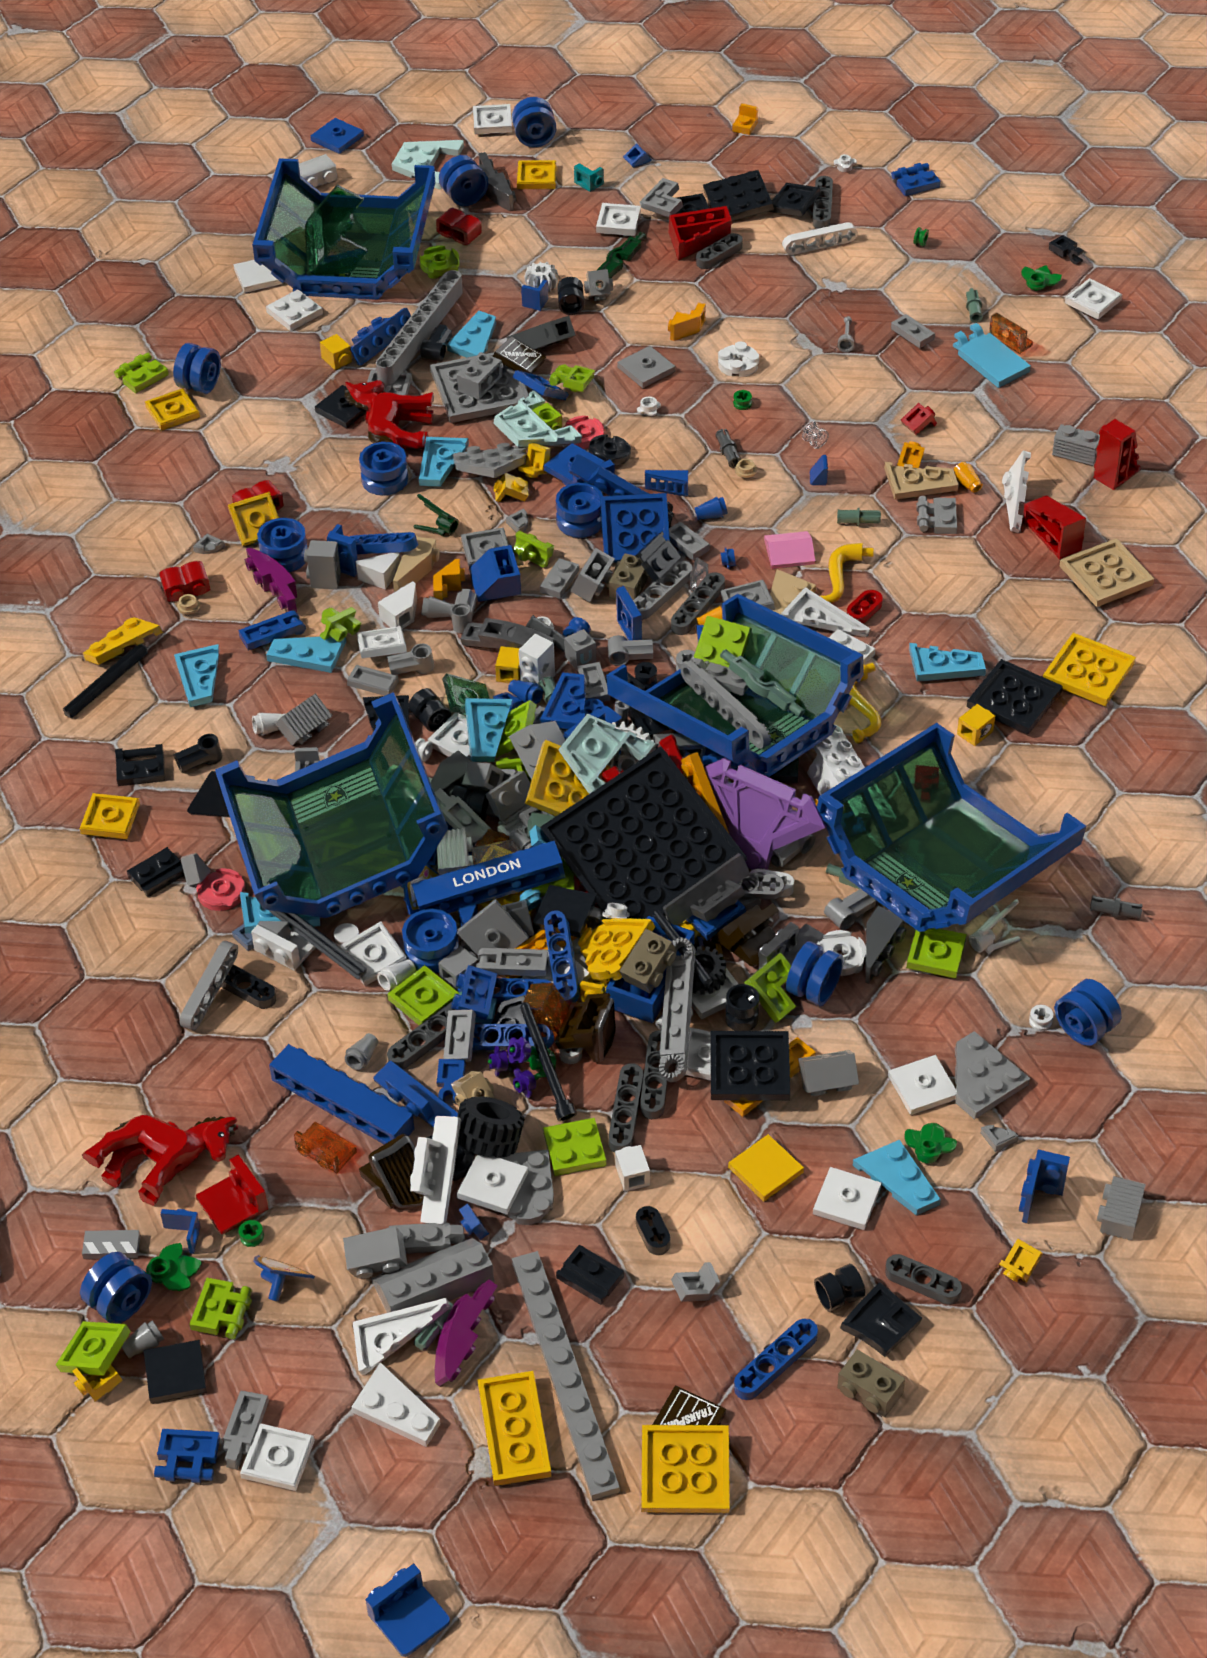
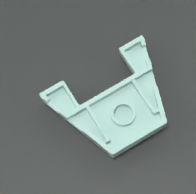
[392,140,464,189]
[494,390,582,447]
[558,714,655,794]

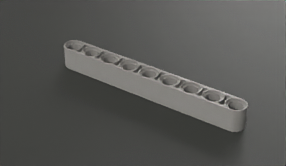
[376,270,463,385]

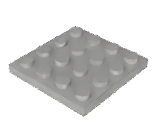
[430,352,529,423]

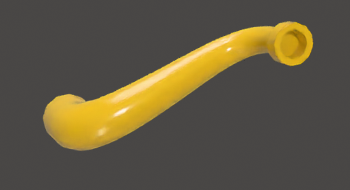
[820,543,874,603]
[838,662,881,743]

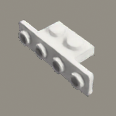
[410,1116,461,1224]

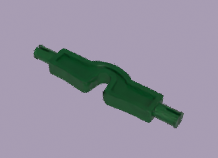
[596,232,646,286]

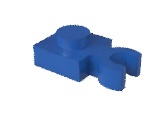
[436,1059,466,1104]

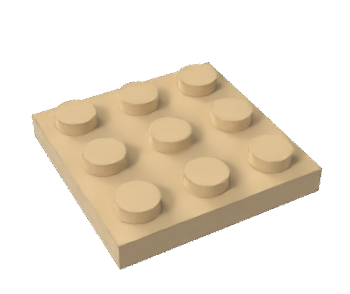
[1059,538,1154,607]

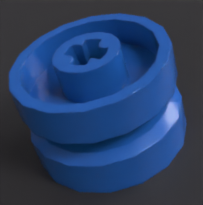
[512,97,557,148]
[439,155,489,206]
[173,343,221,394]
[359,442,408,496]
[555,483,603,538]
[257,518,308,572]
[402,909,459,973]
[786,941,844,1006]
[1054,979,1122,1046]
[80,1251,152,1324]

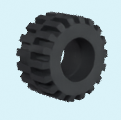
[457,1096,525,1158]

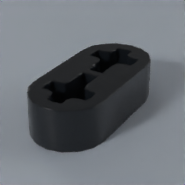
[636,1206,670,1255]

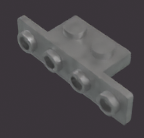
[663,853,750,926]
[744,922,824,984]

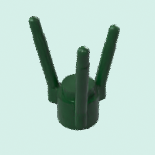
[413,494,459,536]

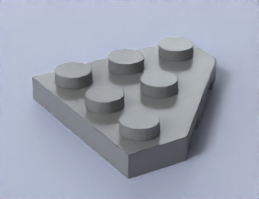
[955,1031,1030,1120]

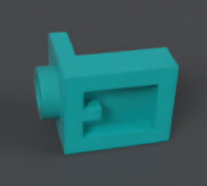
[574,163,604,192]

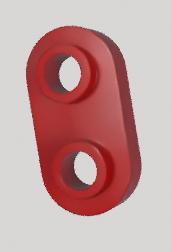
[847,590,883,623]

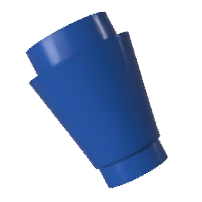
[694,497,728,520]
[508,679,543,705]

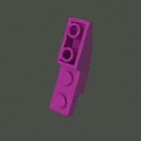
[244,548,298,614]
[435,1279,497,1386]

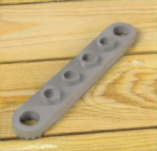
[681,660,771,749]
[659,937,695,1082]

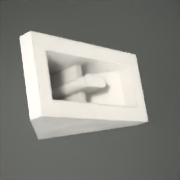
[356,552,400,590]

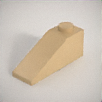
[393,536,440,592]

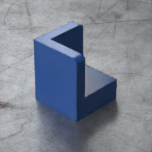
[521,280,549,311]

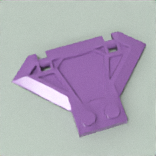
[704,758,827,870]

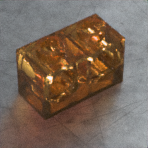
[523,982,569,1040]

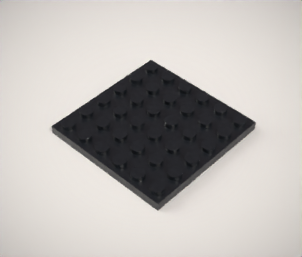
[540,746,747,919]

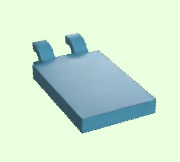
[953,323,1031,388]

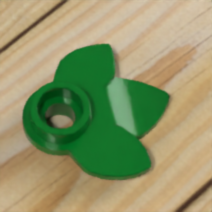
[1021,265,1062,291]
[904,1123,957,1163]
[146,1243,202,1291]

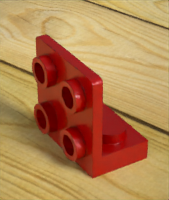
[196,1154,269,1235]

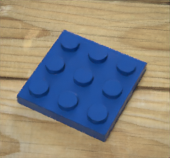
[600,493,670,563]

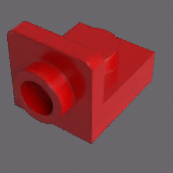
[901,403,937,435]

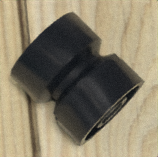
[557,277,584,315]
[408,688,452,732]
[451,785,489,821]
[726,984,759,1031]
[814,1263,866,1312]

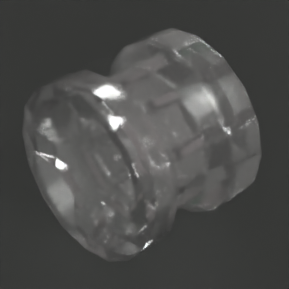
[802,422,829,449]

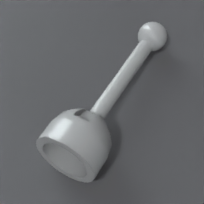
[838,316,854,352]

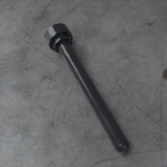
[520,1002,577,1121]

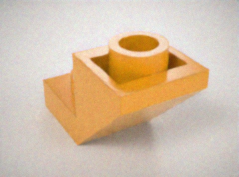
[668,302,706,341]
[433,559,465,601]

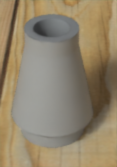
[421,596,455,618]
[345,1033,378,1070]
[122,1320,164,1359]

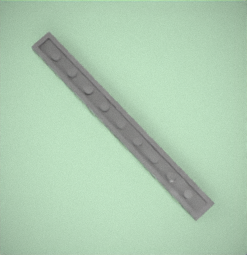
[512,1251,620,1501]

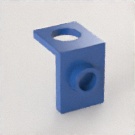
[160,1209,201,1254]

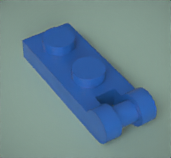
[238,611,306,651]

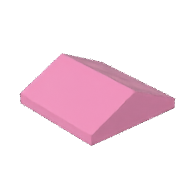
[764,531,815,569]

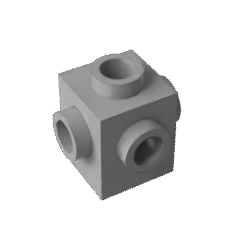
[584,269,613,301]

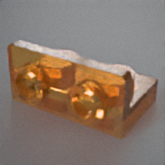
[989,312,1033,354]
[294,1121,357,1173]

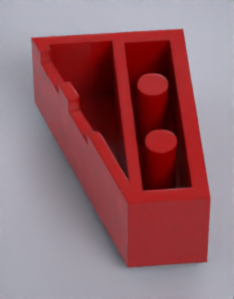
[668,206,732,260]
[1094,419,1141,490]
[1023,495,1086,560]

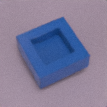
[459,1203,489,1240]

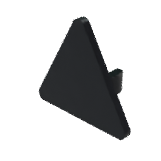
[187,771,230,817]

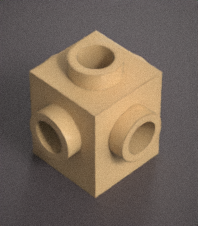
[451,1071,495,1107]

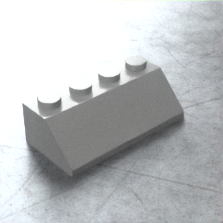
[509,721,566,816]
[371,1238,494,1313]

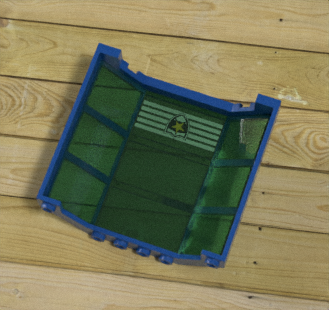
[252,158,435,300]
[606,594,864,777]
[215,692,448,918]
[817,723,1086,932]

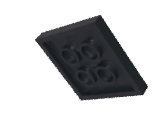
[703,170,774,221]
[966,659,1063,734]
[710,1031,790,1101]

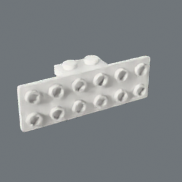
[800,722,895,822]

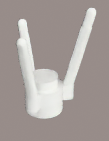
[969,899,1020,954]

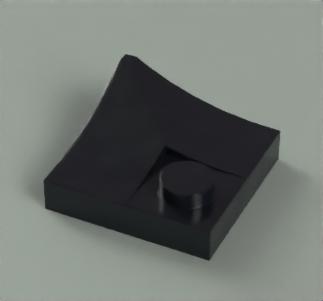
[840,1282,922,1357]

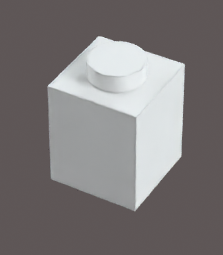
[615,1145,650,1192]

